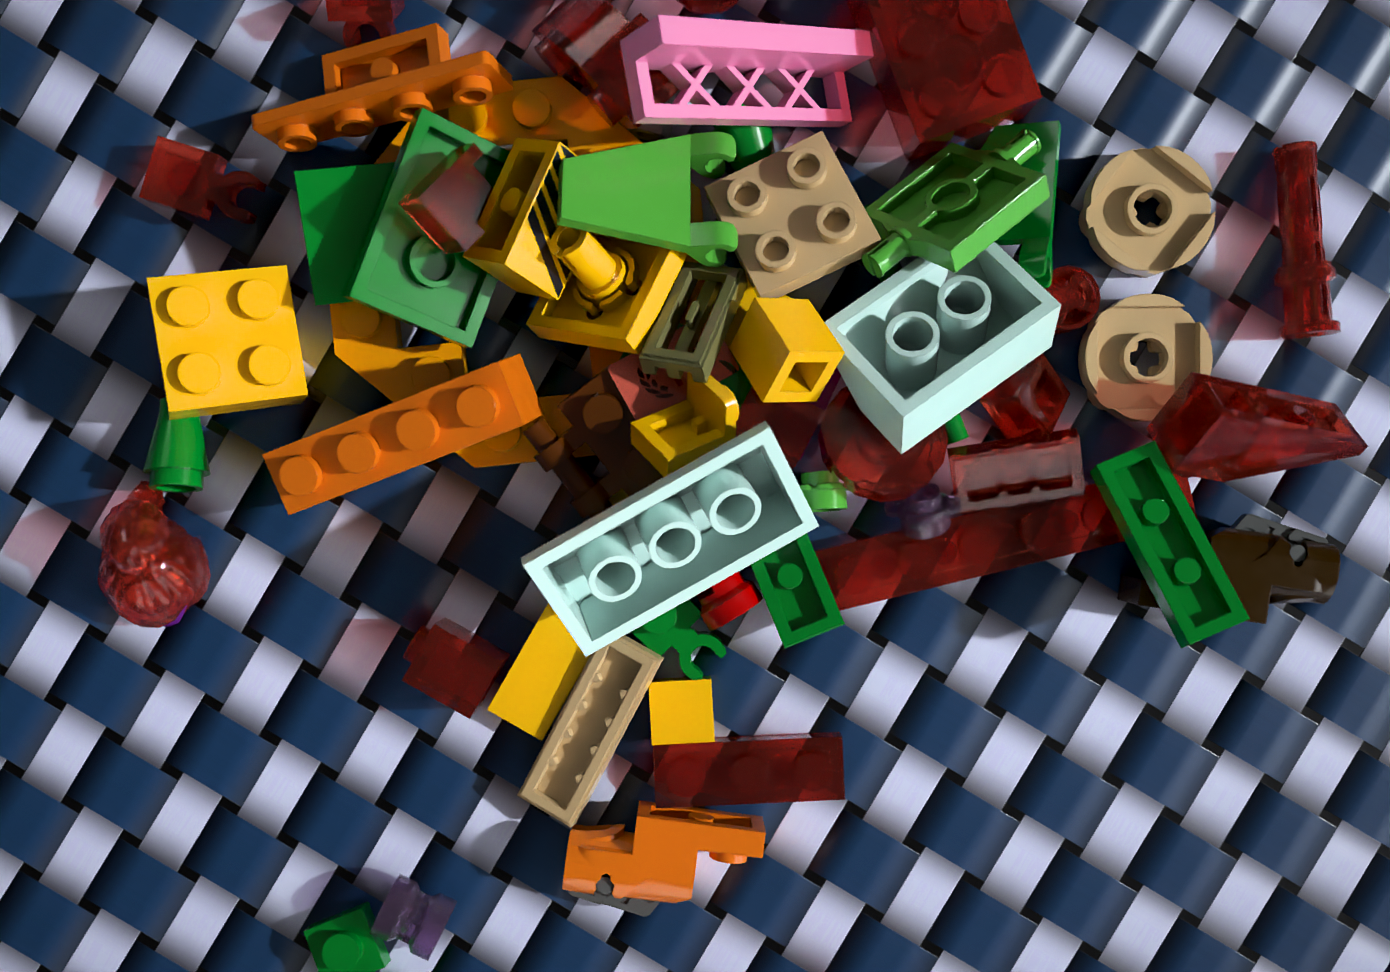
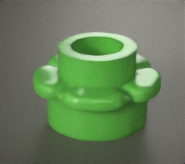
[799,471,853,513]

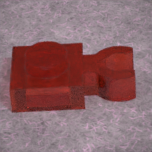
[139,136,267,224]

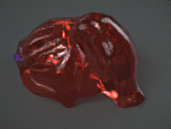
[98,481,211,628]

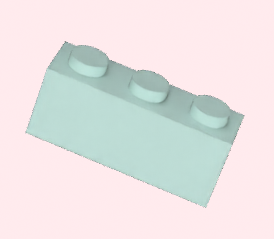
[825,242,1061,455]

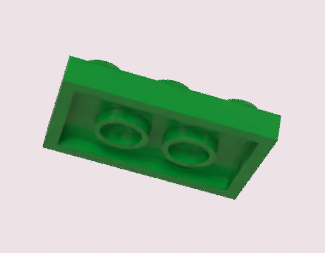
[343,107,510,348]

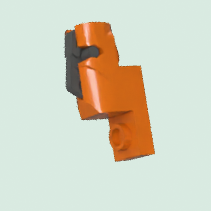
[562,800,766,917]

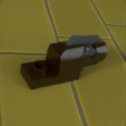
[1117,514,1341,624]

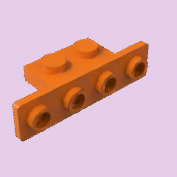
[251,22,513,152]

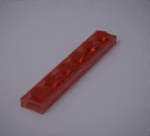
[814,462,1198,611]

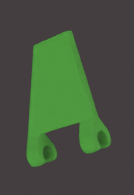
[557,132,738,267]

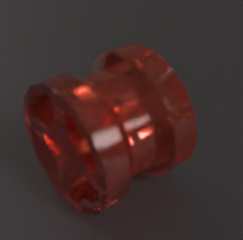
[1045,265,1101,335]

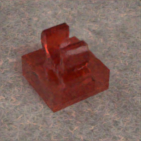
[325,0,405,48]

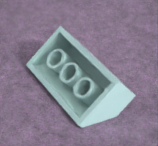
[521,421,819,657]

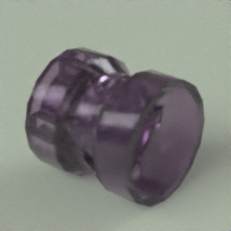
[370,874,457,961]

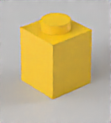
[729,297,845,402]

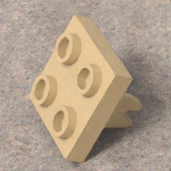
[704,131,881,298]

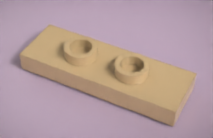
[517,635,664,828]

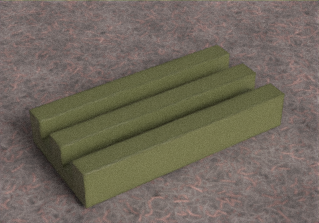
[639,261,747,383]

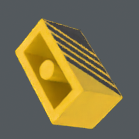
[463,137,577,301]

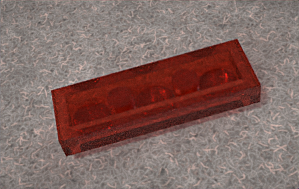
[653,732,845,808]

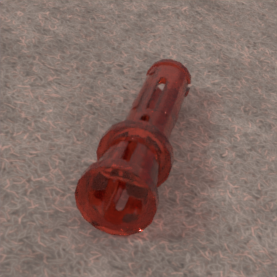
[1272,141,1341,339]

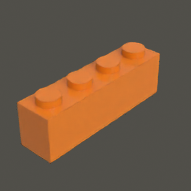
[262,353,545,515]

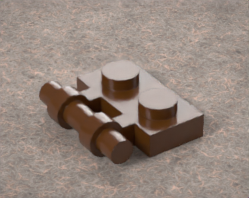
[522,364,664,518]

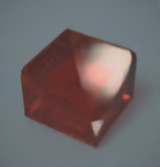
[979,353,1070,443]

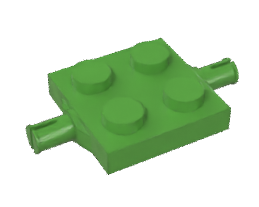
[862,129,1050,278]

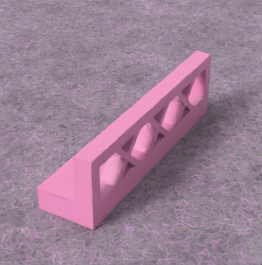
[620,15,874,127]

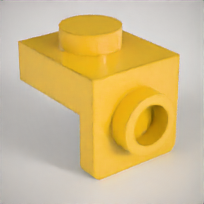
[631,372,739,477]

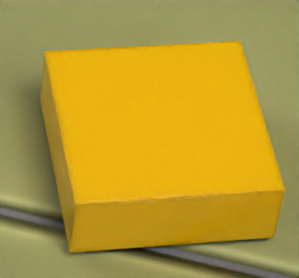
[648,676,715,746]

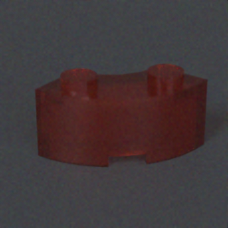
[531,0,692,129]

